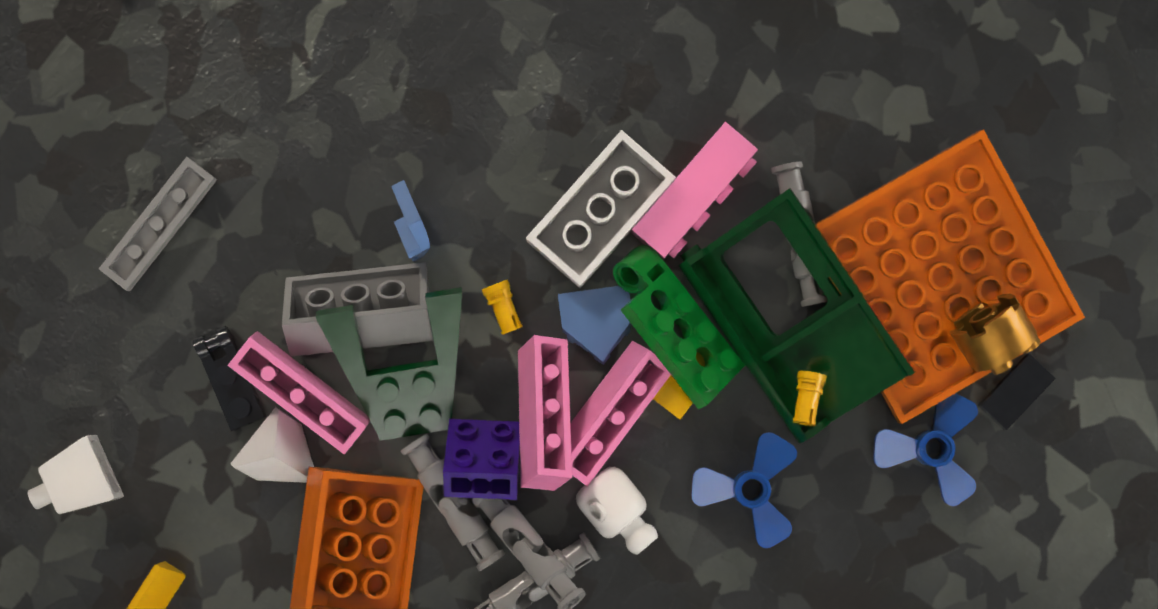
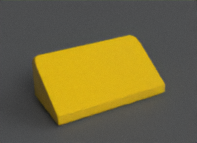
[126,561,186,609]

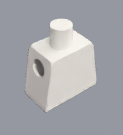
[28,435,124,514]

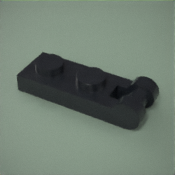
[193,326,267,431]

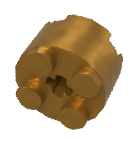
[950,294,1041,375]

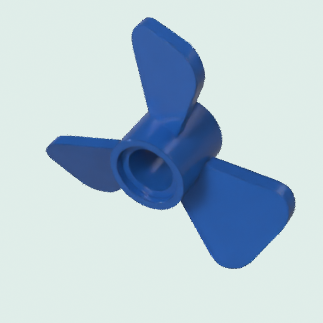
[873,393,978,506]
[691,432,797,548]

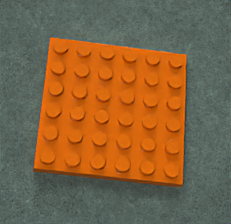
[815,129,1085,424]

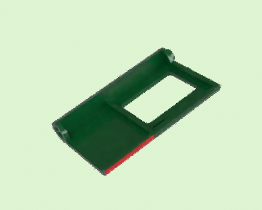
[678,188,916,444]

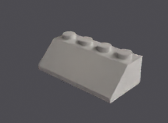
[282,262,433,357]

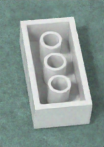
[526,130,676,288]

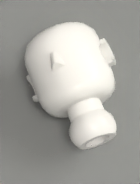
[576,467,658,555]

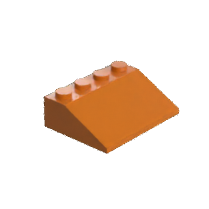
[290,467,423,609]

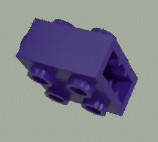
[443,419,520,500]

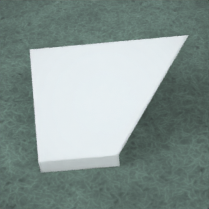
[230,407,314,483]

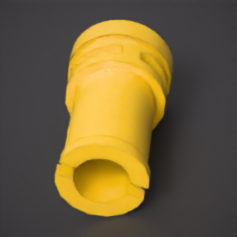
[481,279,523,335]
[792,371,827,426]

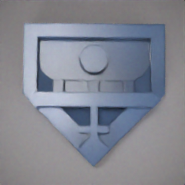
[391,180,430,262]
[558,286,632,365]

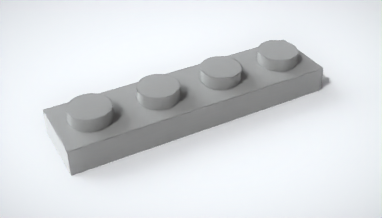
[99,156,217,291]

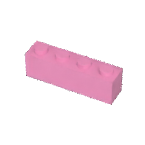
[631,122,758,260]
[227,331,370,455]
[518,335,572,491]
[570,341,671,487]

